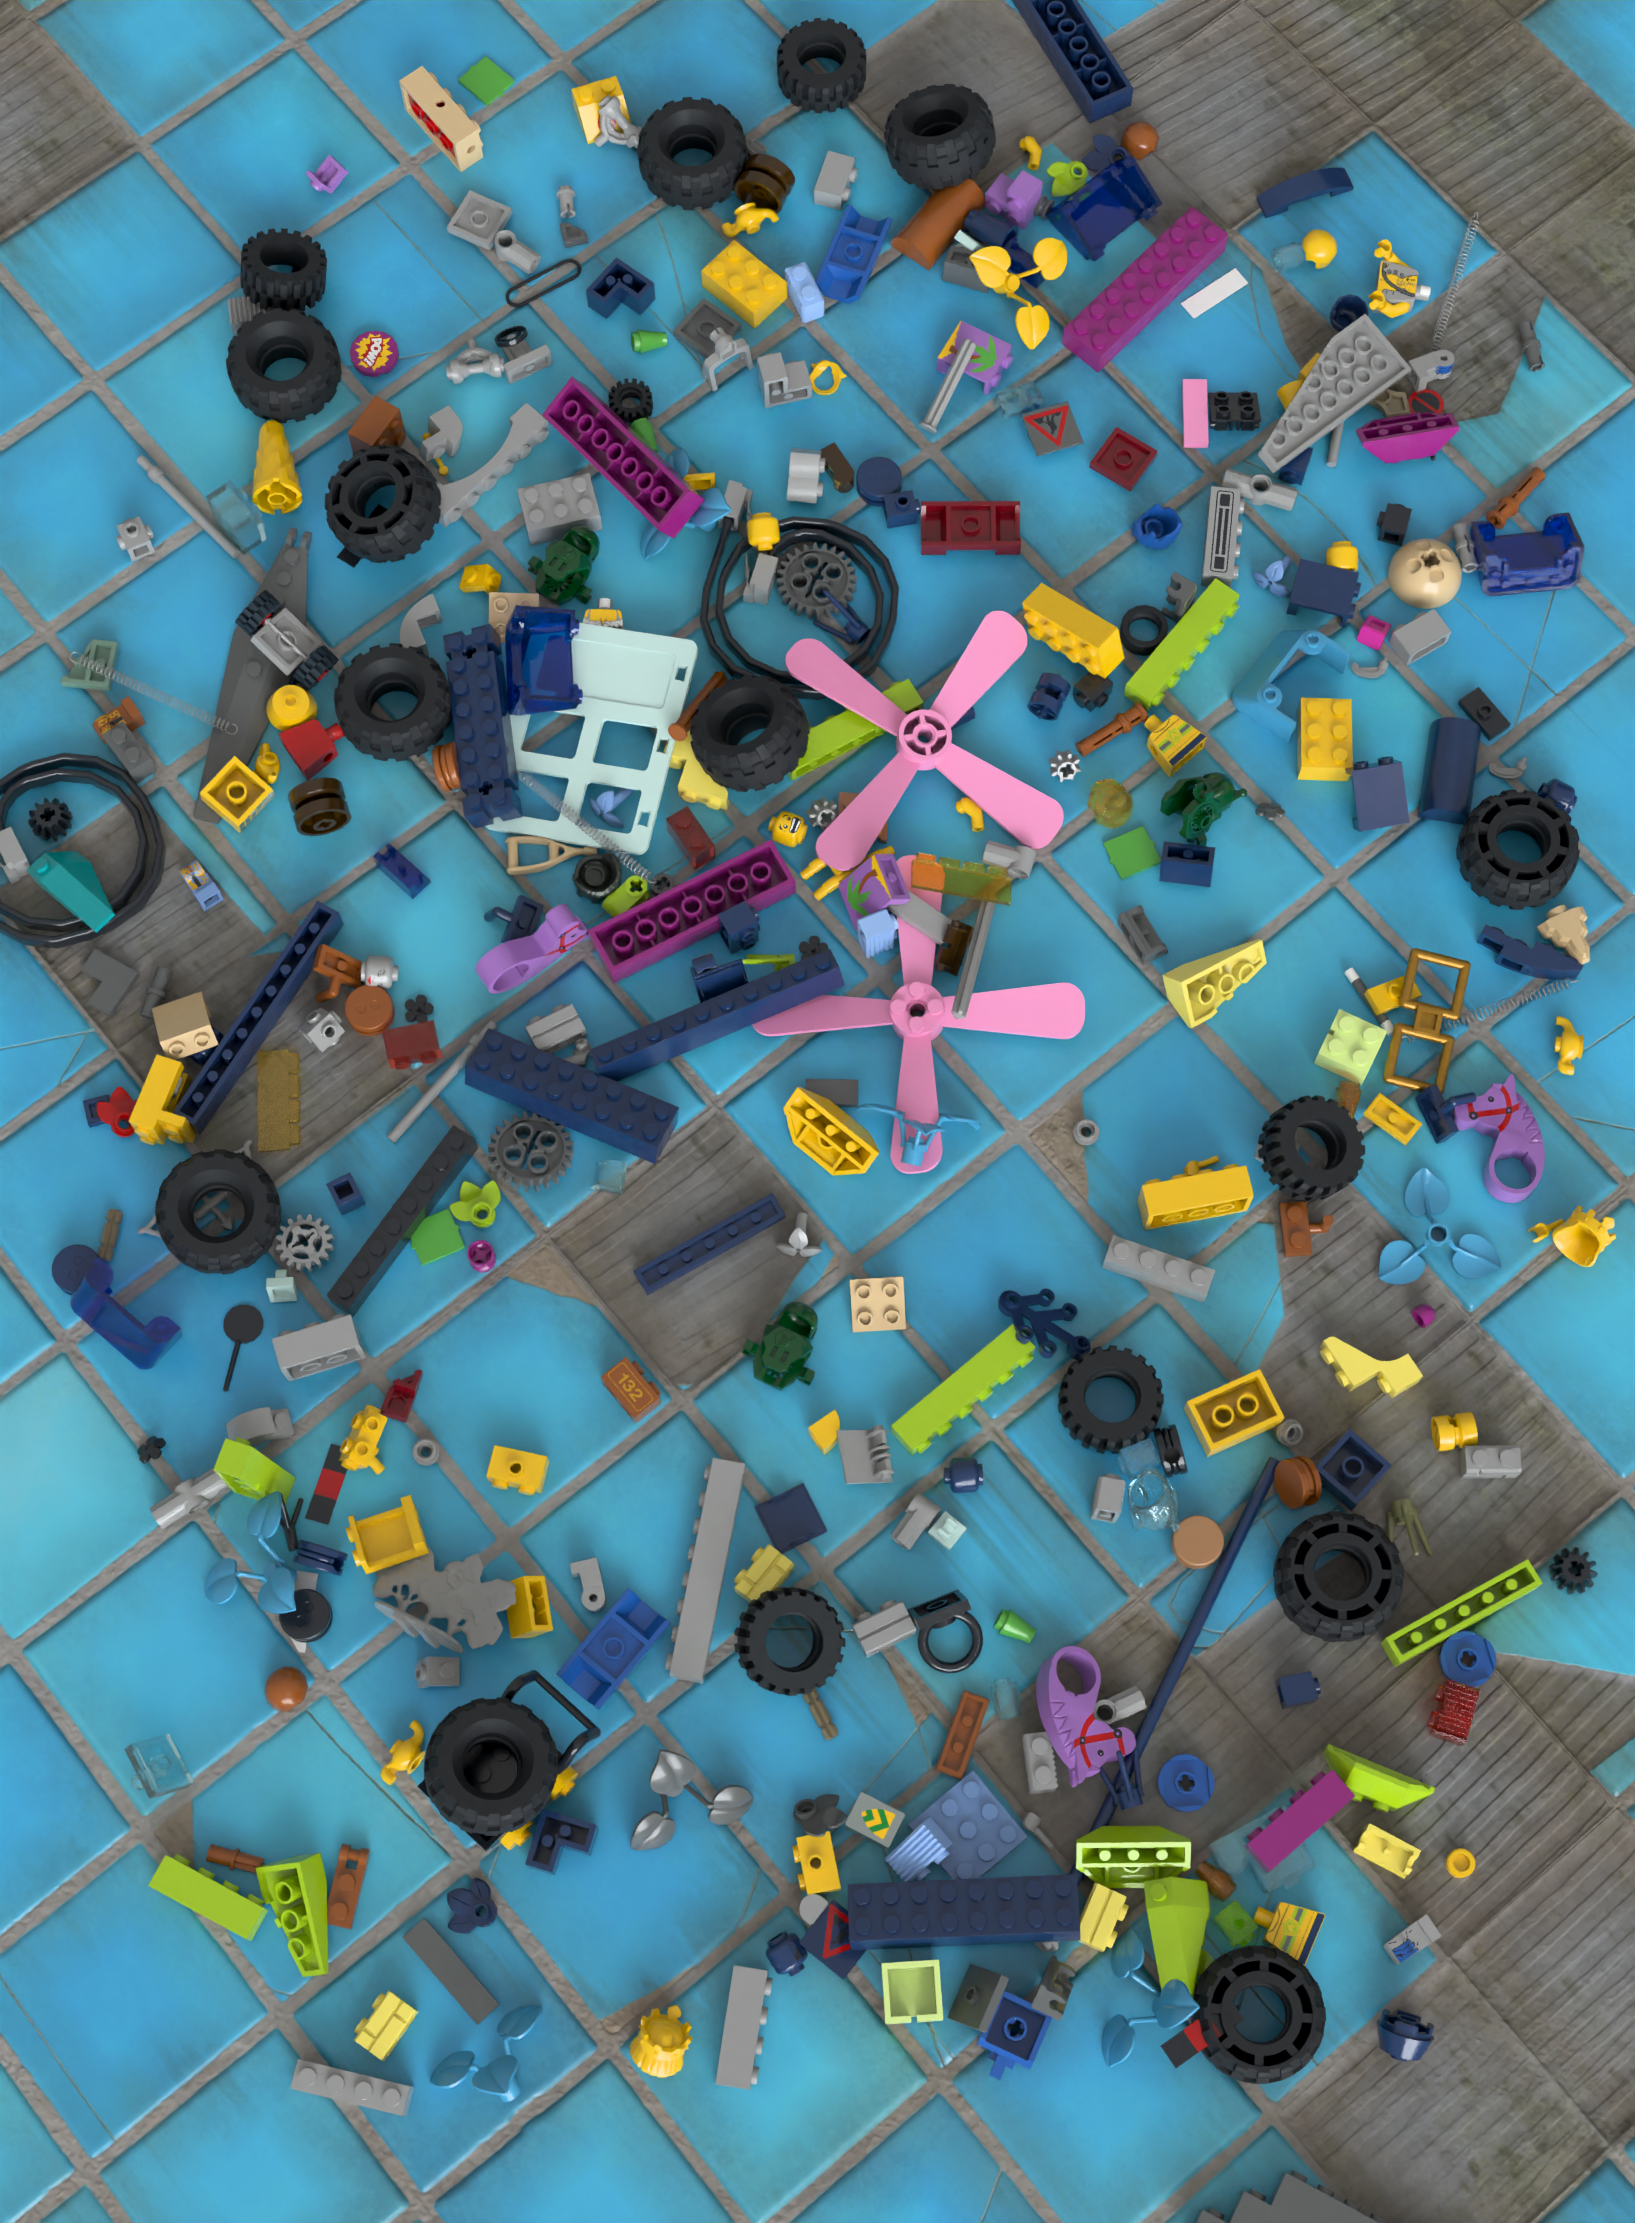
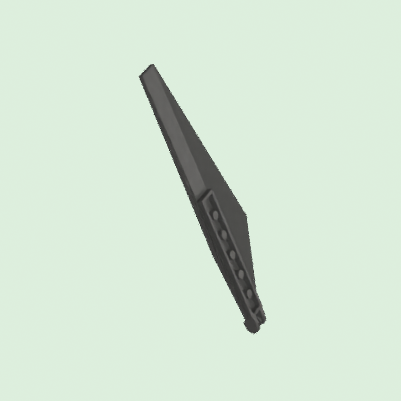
[193,527,312,824]

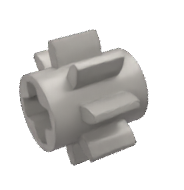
[1049,749,1081,782]
[806,796,840,830]

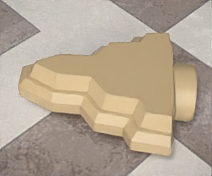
[1536,905,1590,965]

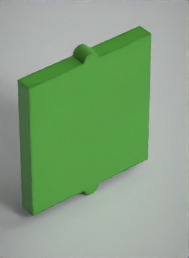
[458,56,515,106]
[1103,826,1161,880]
[411,1208,465,1266]

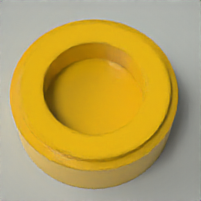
[1445,1848,1475,1878]

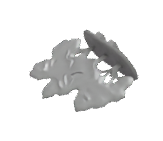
[372,1545,516,1653]

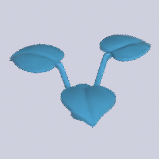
[640,447,732,560]
[856,1103,981,1166]
[1378,1168,1501,1285]
[205,1491,297,1614]
[1102,1928,1200,2068]
[429,2005,543,2102]

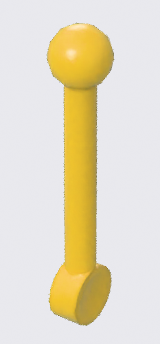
[422,432,449,477]

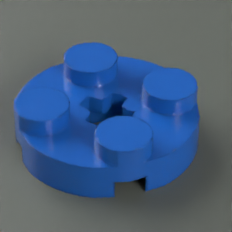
[1439,1631,1496,1688]
[1157,1754,1215,1813]

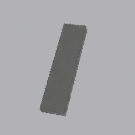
[403,1918,500,2025]

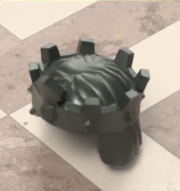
[572,852,622,904]

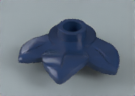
[1082,135,1130,182]
[447,1878,497,1934]

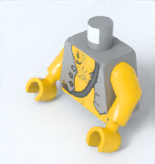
[1368,239,1431,318]

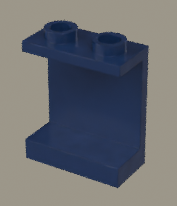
[1286,559,1361,627]
[1345,756,1410,832]

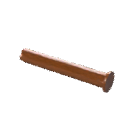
[668,671,728,741]

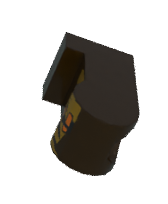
[820,442,854,493]

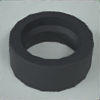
[1119,605,1168,656]

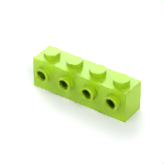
[148,1854,269,1941]

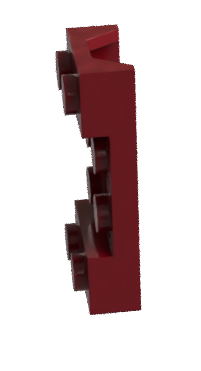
[921,501,1021,555]

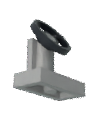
[494,326,553,385]

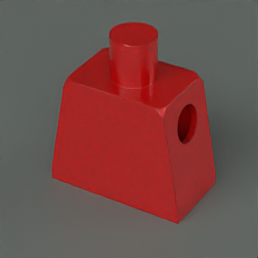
[279,719,345,781]

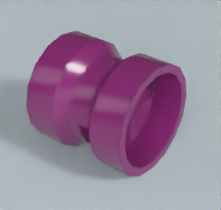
[467,1240,496,1273]

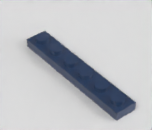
[634,1193,786,1296]

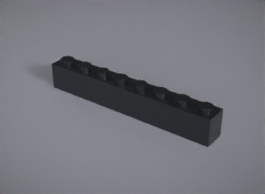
[327,1125,478,1317]

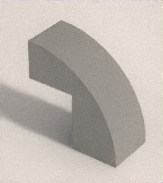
[400,594,442,656]

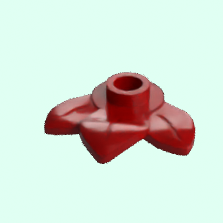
[96,1087,138,1137]

